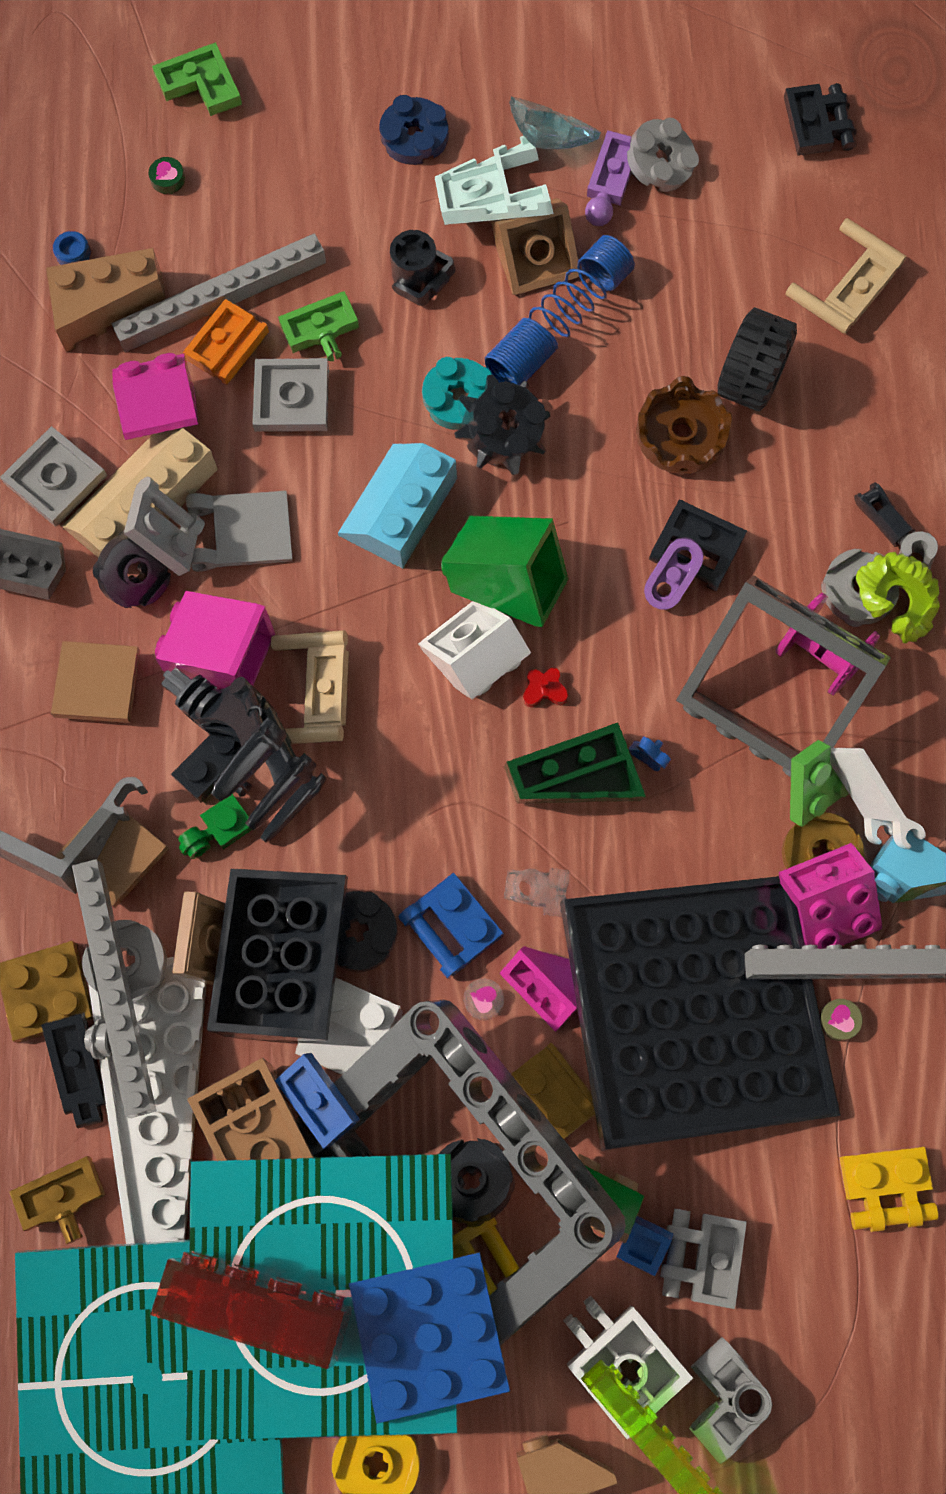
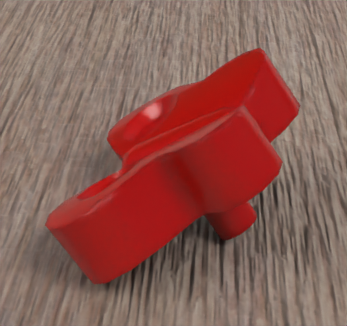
[523,668,568,708]

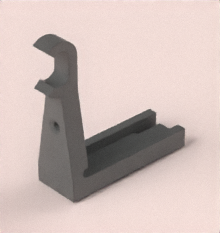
[0,777,148,894]

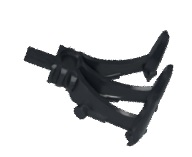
[161,667,327,843]

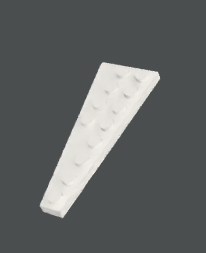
[89,957,206,1244]

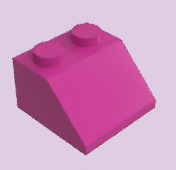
[113,353,198,440]

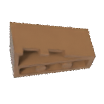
[46,248,166,353]

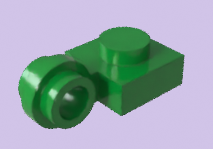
[178,794,252,859]

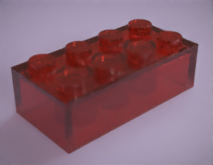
[150,1251,353,1369]

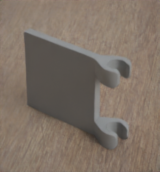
[186,491,293,572]

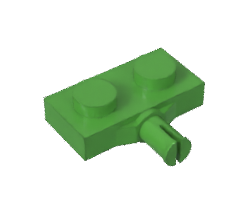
[278,291,359,361]

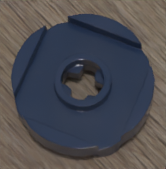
[379,95,449,165]

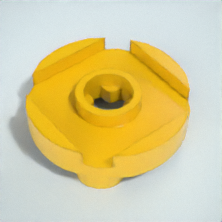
[332,1434,420,1494]

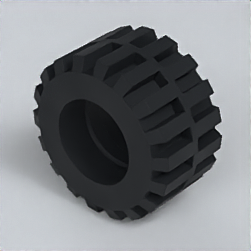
[717,307,797,412]

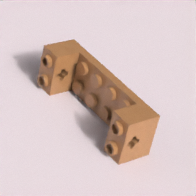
[187,1058,315,1161]

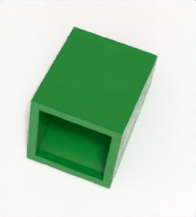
[441,516,569,627]

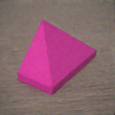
[499,946,577,1032]

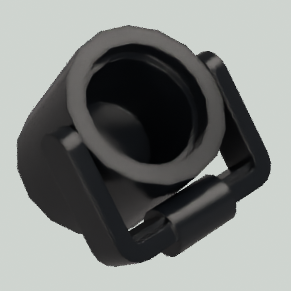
[390,230,456,306]

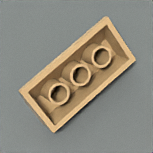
[62,428,218,558]

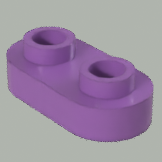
[644,538,704,609]

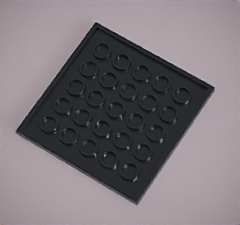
[560,876,841,1151]

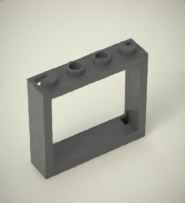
[676,575,891,777]

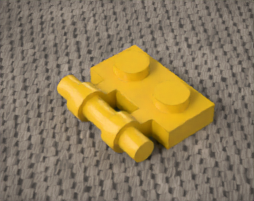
[839,1147,938,1232]

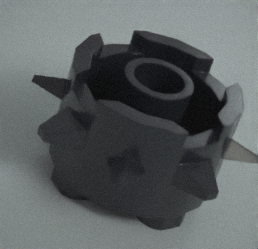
[454,374,551,475]

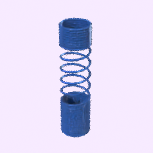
[485,235,635,385]

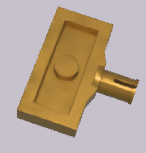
[9,1156,106,1245]

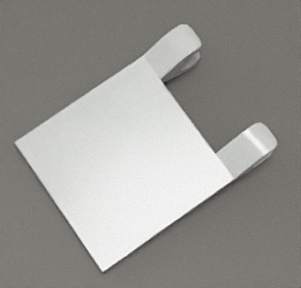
[830,748,926,849]

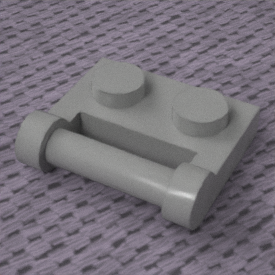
[124,476,205,576]

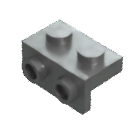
[0,529,66,600]

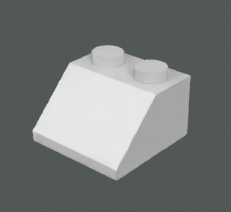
[418,601,531,699]
[295,978,403,1075]

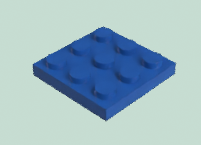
[349,1252,510,1424]

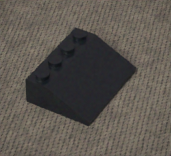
[207,869,348,1041]

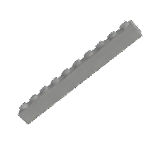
[111,233,326,352]
[72,859,157,1118]
[744,945,946,979]

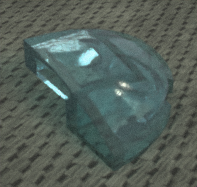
[509,96,601,149]

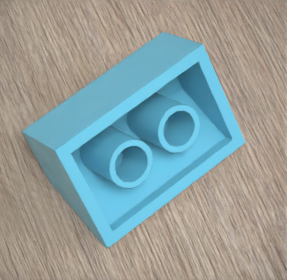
[338,443,457,569]

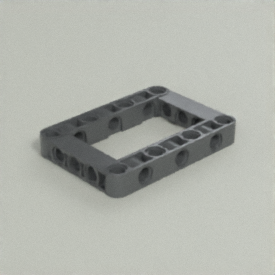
[296,999,625,1346]

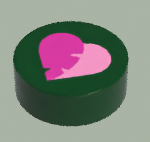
[148,157,185,194]

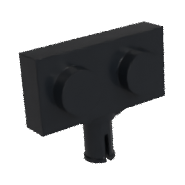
[171,735,252,803]

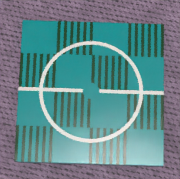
[186,1154,457,1440]
[15,1240,285,1494]

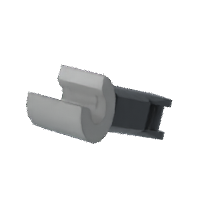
[854,482,938,570]

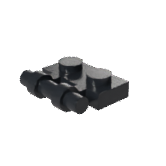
[784,83,857,156]

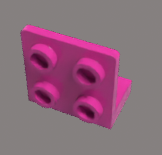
[778,843,882,949]

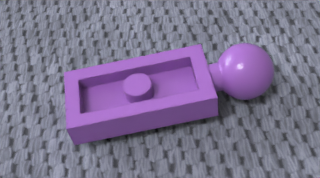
[585,130,632,226]

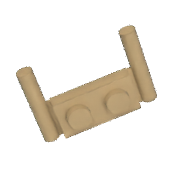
[785,218,907,334]
[271,630,349,744]

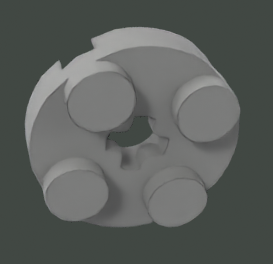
[627,117,699,192]
[821,549,899,627]
[82,920,167,1002]

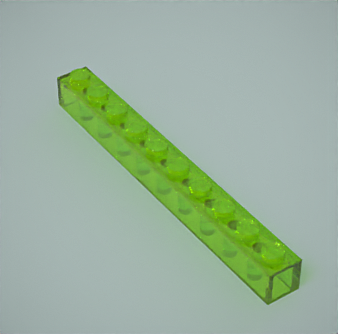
[581,1359,723,1494]

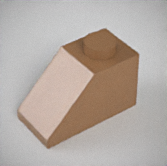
[516,1435,618,1494]

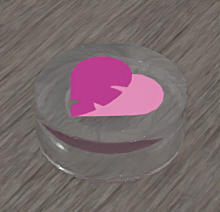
[463,978,504,1021]

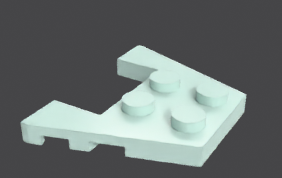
[435,133,554,225]

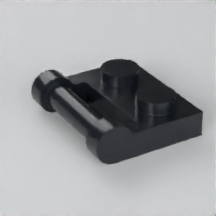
[649,499,747,592]

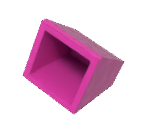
[155,591,275,690]

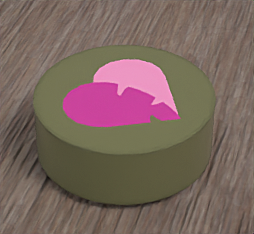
[820,999,862,1041]

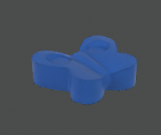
[629,737,671,772]

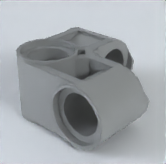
[689,1337,772,1464]

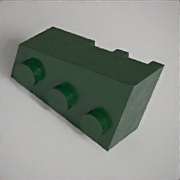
[504,722,646,804]

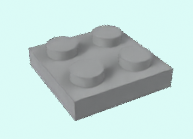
[253,358,329,432]
[0,426,107,527]

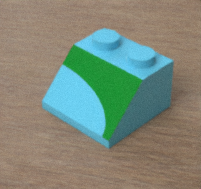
[870,830,946,903]

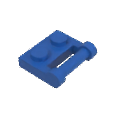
[398,872,504,979]

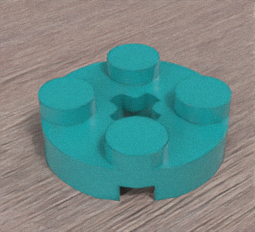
[422,357,491,430]

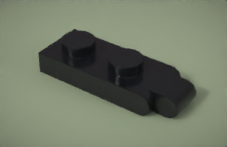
[41,1012,106,1129]

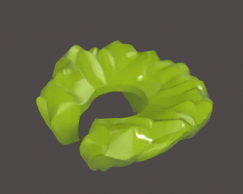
[856,552,940,643]

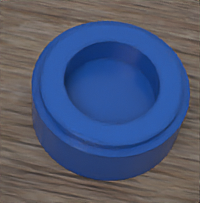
[53,231,91,265]

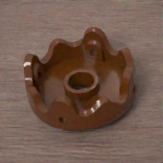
[636,376,732,474]

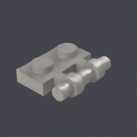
[660,1209,747,1309]

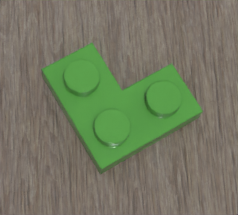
[152,42,242,116]
[790,740,849,827]

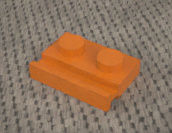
[183,299,269,385]

